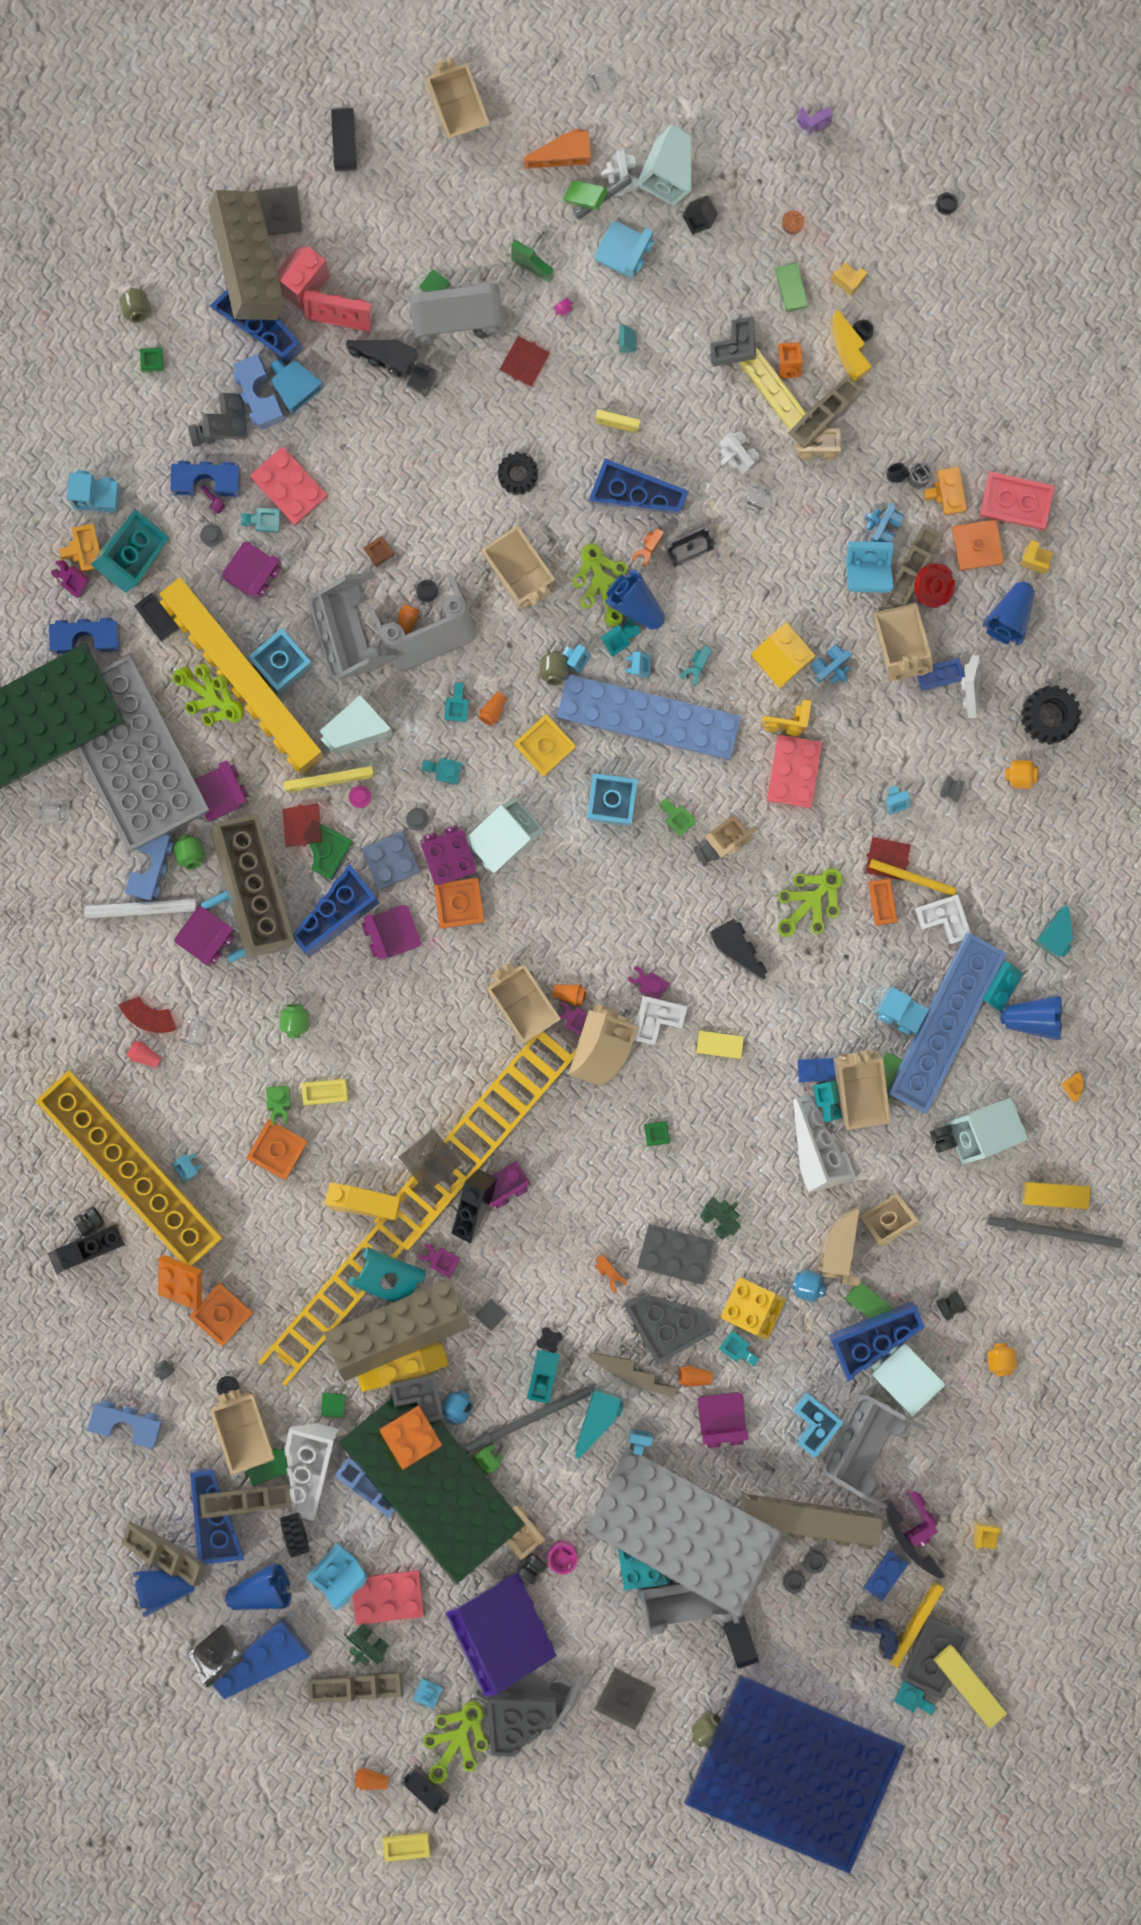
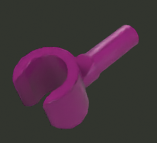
[200,485,224,514]

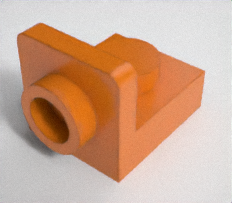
[778,342,802,379]

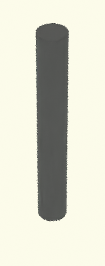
[574,175,633,220]

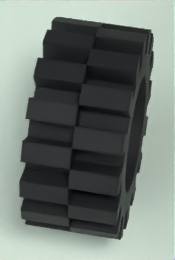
[498,452,538,495]
[280,1512,310,1558]

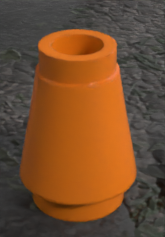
[397,604,420,635]
[478,692,507,726]
[552,984,587,1006]
[678,1365,713,1388]
[354,1767,389,1791]

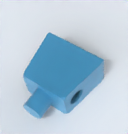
[270,358,324,415]

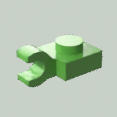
[659,798,697,837]

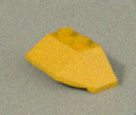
[357,1341,449,1392]

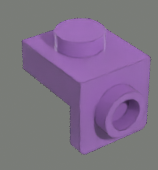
[797,106,833,135]

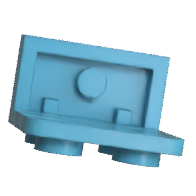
[594,221,655,279]
[845,541,894,593]
[306,1542,367,1610]

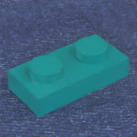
[982,961,1024,1012]

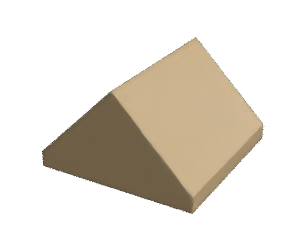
[859,1193,919,1247]

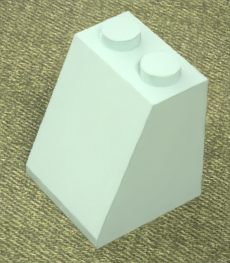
[636,124,691,206]
[320,695,393,754]
[466,798,545,873]
[945,1098,1028,1164]
[869,1342,945,1417]

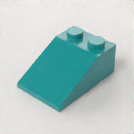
[91,509,170,593]
[574,1387,624,1459]

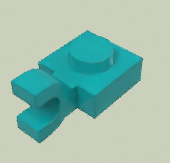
[241,508,280,533]
[600,619,641,657]
[680,645,712,686]
[444,682,469,723]
[421,758,462,785]
[813,1081,842,1122]
[719,1331,759,1366]
[893,1681,937,1715]

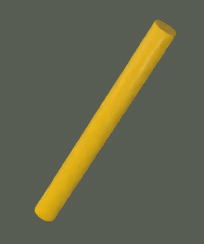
[869,859,956,896]

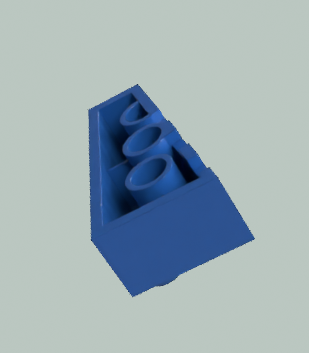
[209,289,304,363]
[589,458,689,515]
[293,863,380,958]
[828,1301,925,1382]
[190,1467,244,1564]
[210,1618,312,1700]

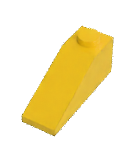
[325,1183,401,1221]

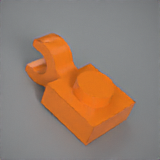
[632,528,664,568]
[595,1254,627,1293]

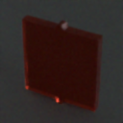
[499,336,550,387]
[282,803,322,848]
[865,837,911,881]

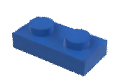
[917,658,965,692]
[797,1058,836,1083]
[863,1549,909,1601]

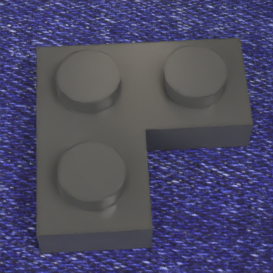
[710,316,756,367]
[202,393,248,440]
[390,1373,444,1422]

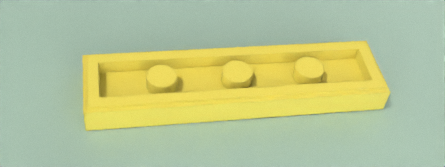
[739,347,806,430]
[283,766,375,793]
[933,1645,1007,1729]

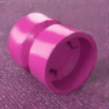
[548,1540,578,1574]

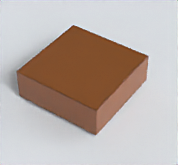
[363,536,394,567]

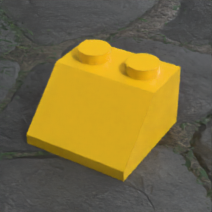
[751,622,815,689]

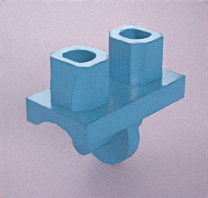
[864,503,904,542]
[811,644,852,684]

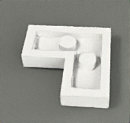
[961,655,981,718]
[914,895,971,944]
[634,996,688,1045]

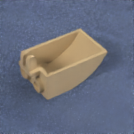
[426,56,490,139]
[481,525,556,609]
[873,603,933,682]
[486,963,561,1044]
[568,1004,638,1086]
[833,1050,891,1130]
[818,1207,861,1286]
[210,1389,274,1475]

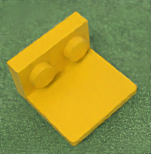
[760,699,812,736]
[721,1277,787,1340]

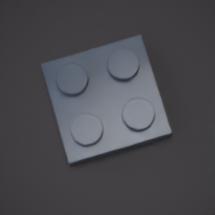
[361,831,421,890]

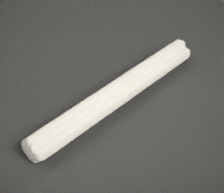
[85,899,197,918]

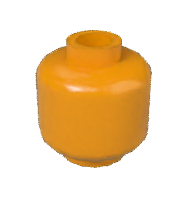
[1005,760,1039,789]
[987,1343,1018,1377]

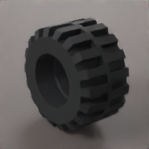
[1021,685,1082,745]

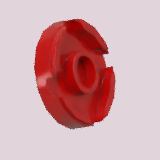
[914,563,955,608]

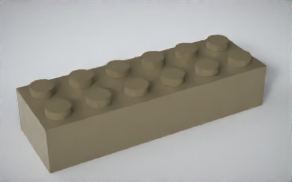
[208,190,285,320]
[210,814,295,959]
[324,1278,471,1382]
[741,1493,883,1550]

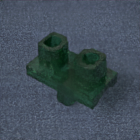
[700,1196,741,1239]
[346,1624,389,1666]

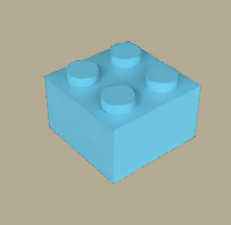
[248,628,313,695]
[587,773,638,827]

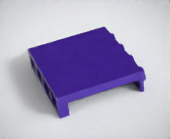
[445,1572,557,1697]

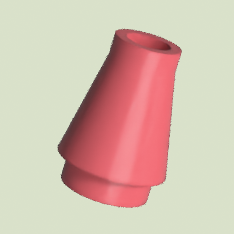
[126,1040,161,1068]

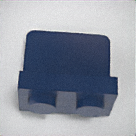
[846,1614,899,1660]

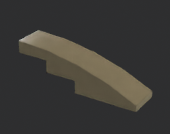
[788,375,863,448]
[881,524,943,609]
[589,1352,676,1397]
[199,1484,291,1518]
[122,1523,206,1586]
[307,1672,404,1703]

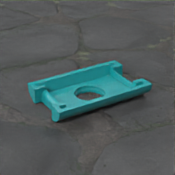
[347,1247,426,1303]

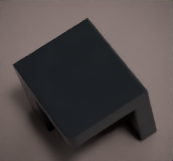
[682,196,718,235]
[407,360,437,397]

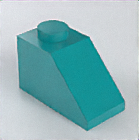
[1035,905,1073,959]
[526,1350,560,1404]

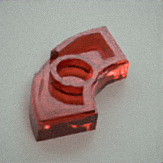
[118,996,177,1033]

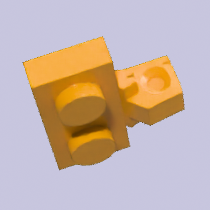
[923,467,967,516]
[59,523,100,573]

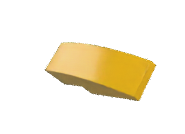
[831,309,872,382]
[1022,1182,1090,1209]

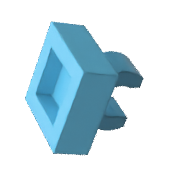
[562,644,591,674]
[625,652,651,678]
[886,785,910,815]
[172,1154,202,1184]
[629,1428,653,1455]
[413,1677,443,1709]

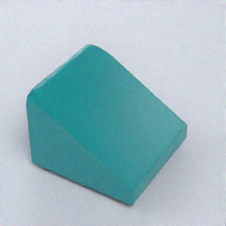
[619,325,636,353]

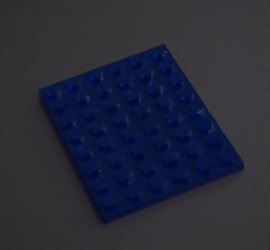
[684,1674,905,1874]

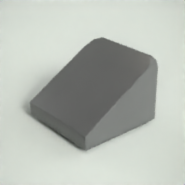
[475,1299,507,1331]

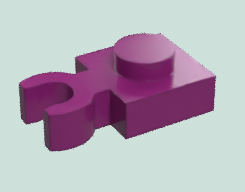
[51,559,91,598]
[627,966,669,999]
[557,1002,587,1036]
[418,1243,461,1278]

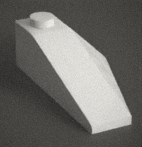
[793,1097,856,1192]
[285,1423,339,1521]

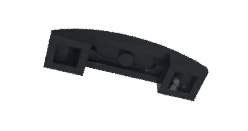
[885,1499,945,1579]

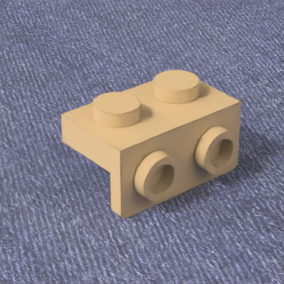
[795,428,842,460]
[705,815,757,858]
[506,1505,545,1560]

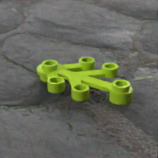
[572,544,627,628]
[173,663,245,726]
[777,868,843,937]
[423,1701,488,1784]

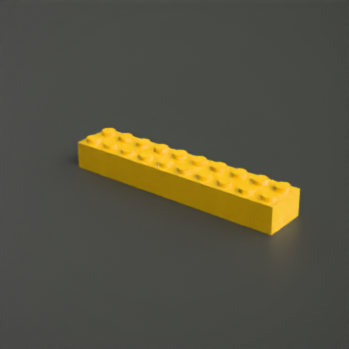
[159,577,325,774]
[35,1070,225,1266]

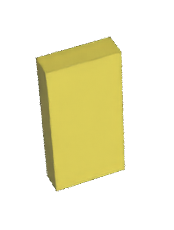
[595,409,641,433]
[696,1031,744,1059]
[301,1079,349,1106]
[382,1832,431,1862]

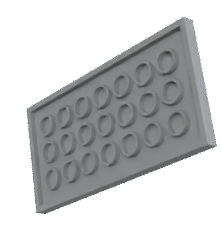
[77,654,210,853]
[586,1447,783,1617]

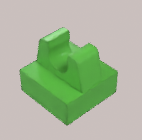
[472,1445,503,1476]

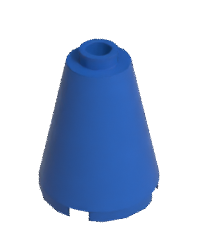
[605,570,665,630]
[982,581,1035,646]
[1001,996,1062,1040]
[225,1563,292,1611]
[133,1570,195,1618]

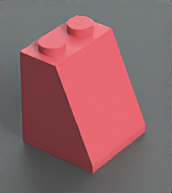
[277,246,330,310]

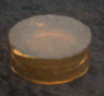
[782,210,804,235]

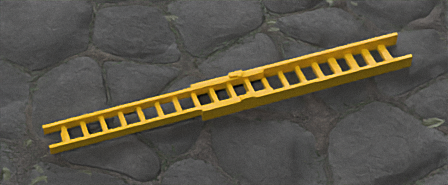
[258,1030,577,1386]

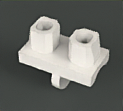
[601,150,639,197]
[719,431,759,475]

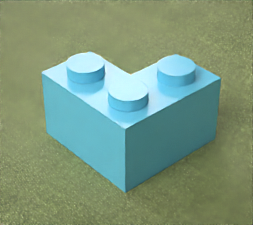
[67,470,121,513]
[874,987,929,1036]
[792,1391,844,1458]

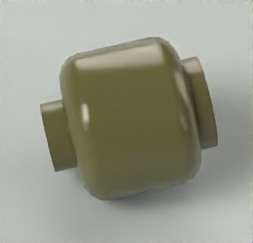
[119,288,151,323]
[540,651,569,686]
[692,1713,726,1748]

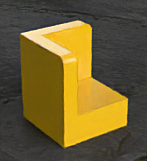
[831,263,867,296]
[1020,540,1053,574]
[972,1522,1001,1549]

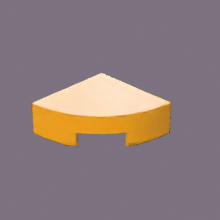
[1060,1071,1083,1103]

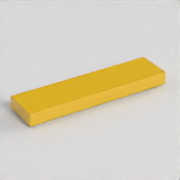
[888,1581,944,1668]

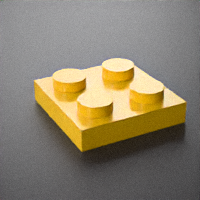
[513,714,576,778]

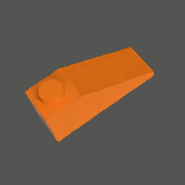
[524,129,591,169]

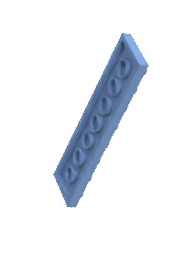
[557,674,741,760]
[887,933,1007,1114]

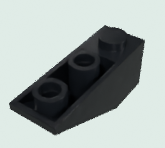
[345,340,418,379]
[709,919,768,981]
[451,1169,497,1244]
[48,1224,125,1274]

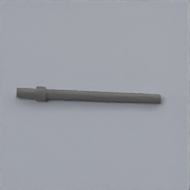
[987,1216,1123,1248]
[464,1387,591,1453]

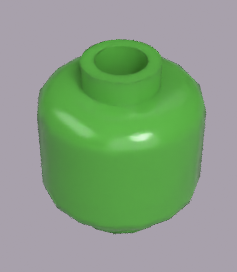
[173,835,206,870]
[280,1004,309,1038]

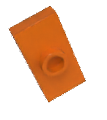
[867,878,898,926]

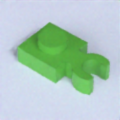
[266,1085,291,1125]

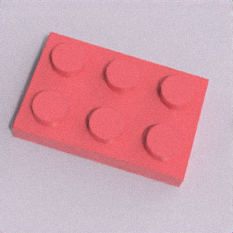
[303,290,372,332]
[250,446,328,526]
[979,471,1055,531]
[767,735,822,809]
[352,1570,424,1625]

